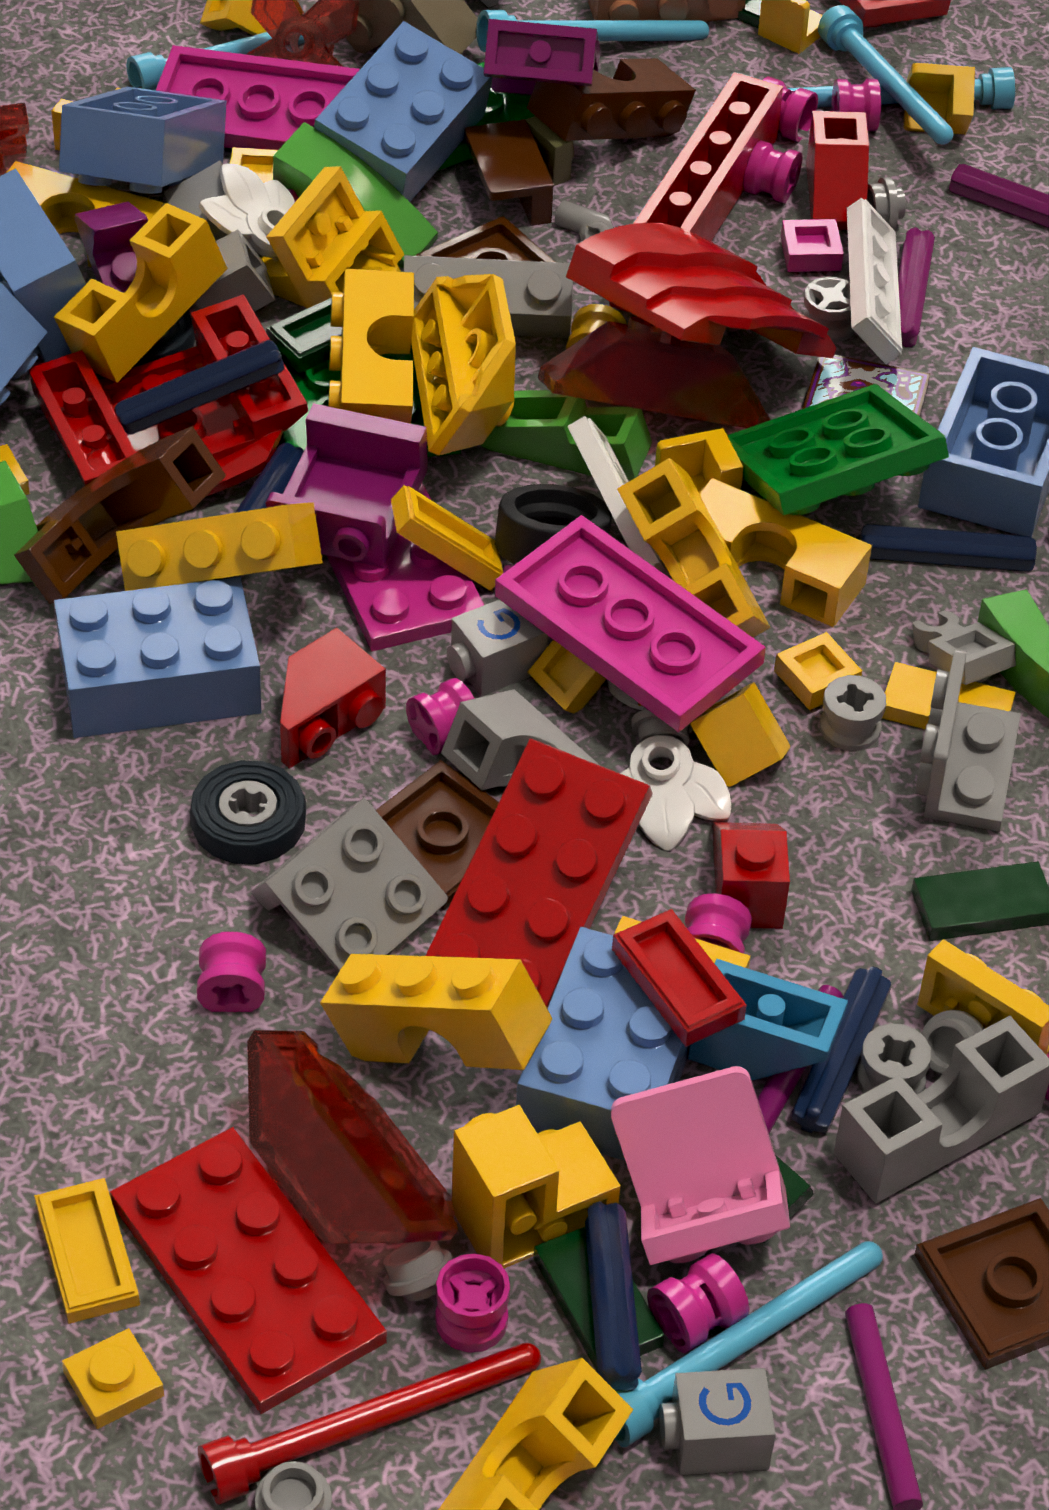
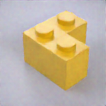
[451,1104,621,1268]

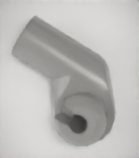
[555,200,614,242]

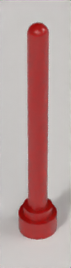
[198,1343,541,1505]

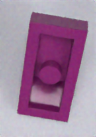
[74,201,148,293]

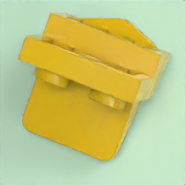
[262,166,405,308]

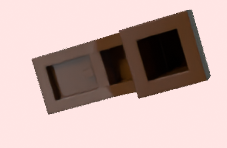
[14,426,226,604]

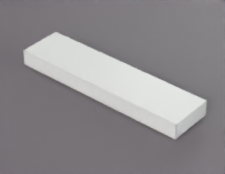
[847,198,902,364]

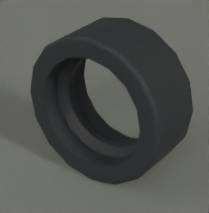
[495,484,612,565]

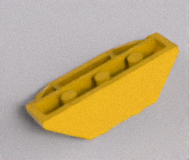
[411,274,516,456]

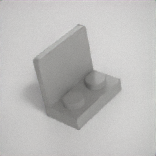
[915,649,1021,832]
[251,797,448,973]

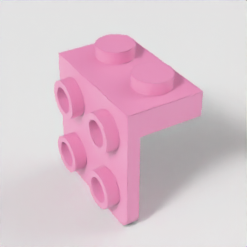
[611,1066,790,1265]

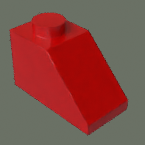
[712,822,790,929]

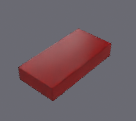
[612,909,747,1047]

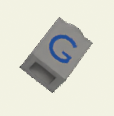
[447,599,548,697]
[659,1368,776,1475]

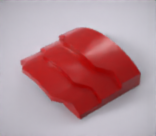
[566,223,836,358]
[28,294,308,496]

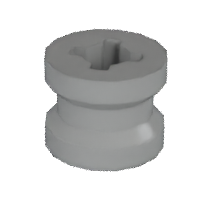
[802,277,854,343]
[820,675,886,751]
[857,1023,931,1094]

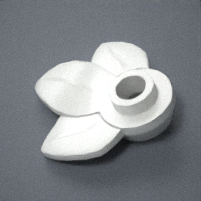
[198,163,295,258]
[620,735,731,851]

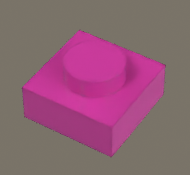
[780,219,844,272]

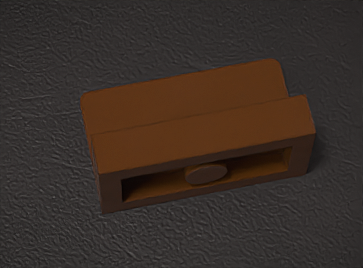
[465,119,554,226]

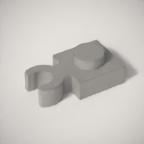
[912,610,1016,685]

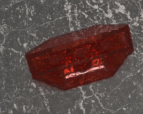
[538,317,771,428]
[247,1030,458,1244]

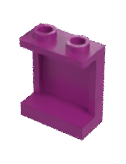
[484,19,600,96]
[265,403,428,567]

